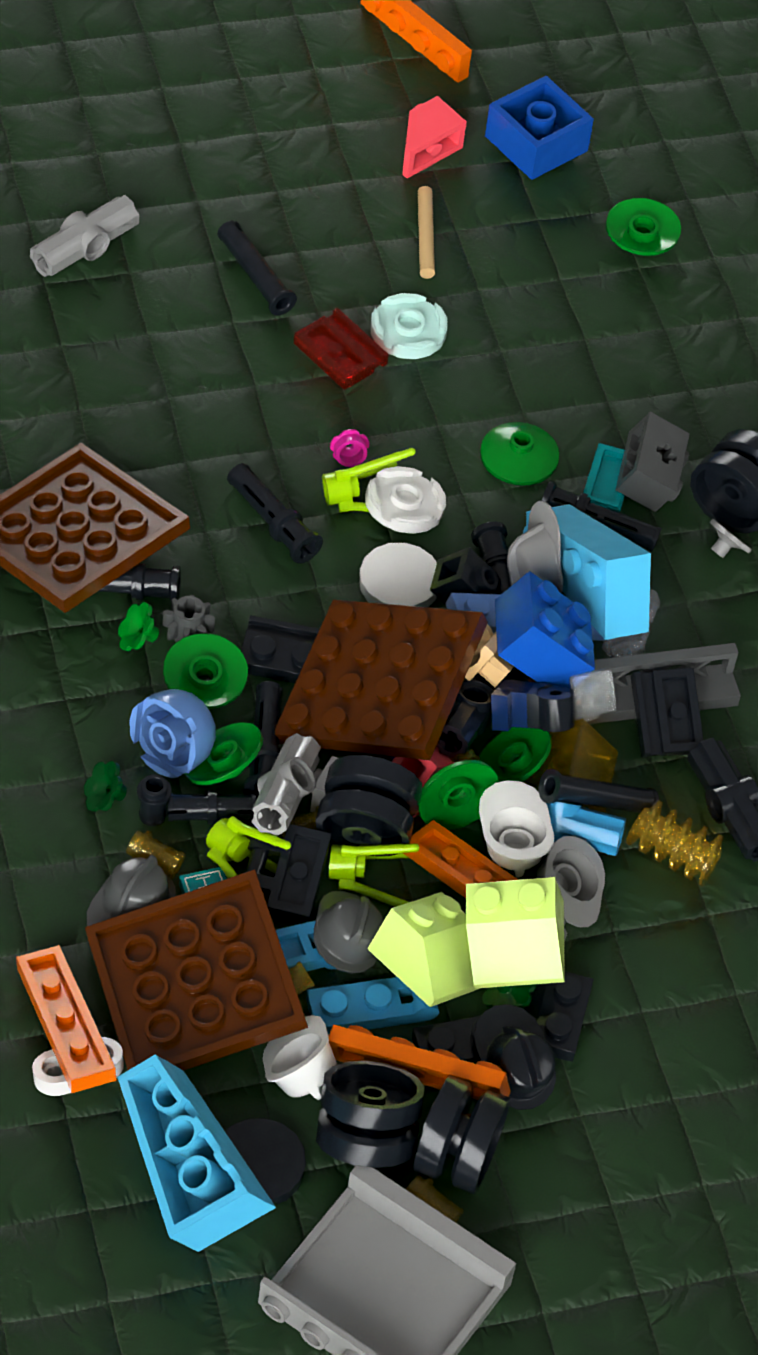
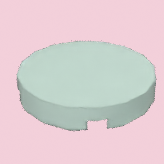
[371,293,447,359]

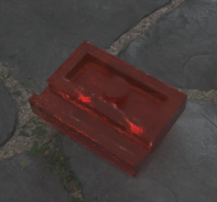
[294,308,389,390]

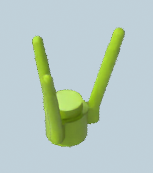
[322,448,415,513]
[206,816,291,878]
[329,843,420,907]

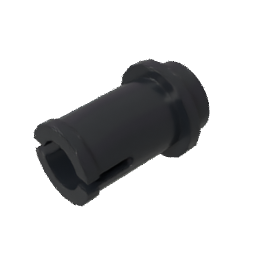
[137,774,172,826]

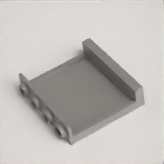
[258,1166,516,1355]

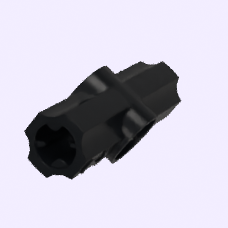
[437,673,512,758]
[687,738,758,862]

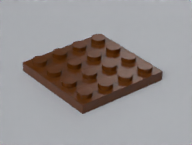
[0,443,190,613]
[275,599,488,760]
[85,869,308,1071]

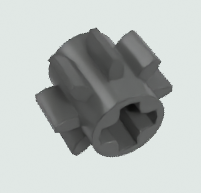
[162,595,215,642]

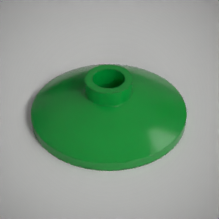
[606,198,681,256]
[480,422,560,486]
[163,633,248,709]
[185,722,263,785]
[478,727,552,782]
[418,760,499,830]

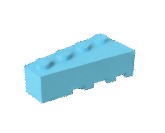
[523,504,651,640]
[118,1054,276,1252]

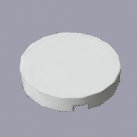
[365,466,446,534]
[359,543,437,607]

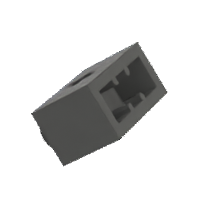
[615,411,690,512]

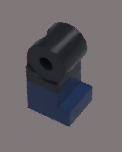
[491,679,575,732]

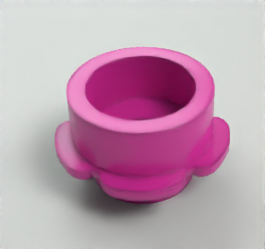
[330,429,369,467]

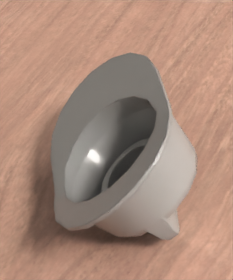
[507,501,563,593]
[536,836,605,927]

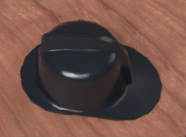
[473,1004,556,1110]

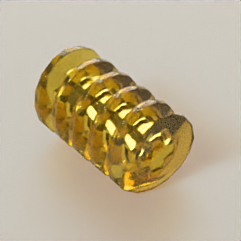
[626,800,723,886]

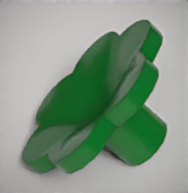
[118,602,159,652]

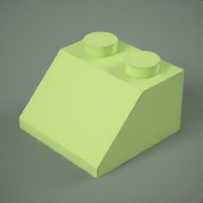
[466,877,565,989]
[367,892,480,1007]

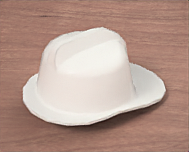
[479,780,554,878]
[263,1015,337,1100]

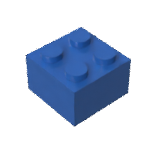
[485,75,594,180]
[495,571,595,688]

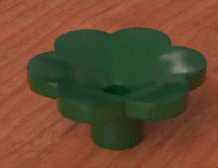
[84,761,127,812]
[482,984,537,1009]

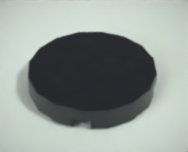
[225,1118,306,1205]

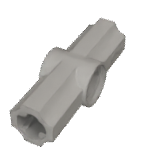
[30,195,139,277]
[251,733,321,836]

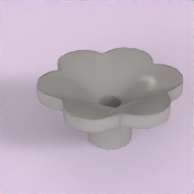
[710,519,752,558]

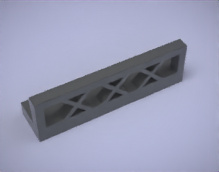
[571,643,741,726]

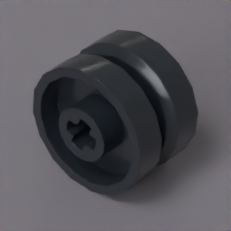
[690,429,758,534]
[315,755,422,856]
[316,1060,424,1168]
[413,1075,511,1195]

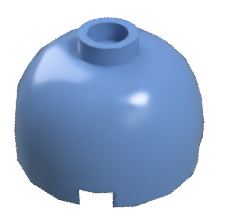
[129,689,216,778]

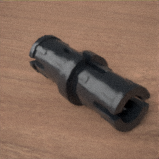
[168,790,256,825]

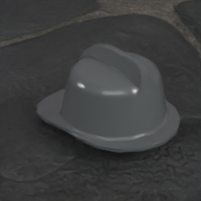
[87,855,176,926]
[313,891,384,974]

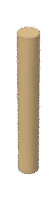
[418,186,435,279]

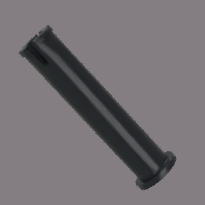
[217,220,297,316]
[538,769,659,816]

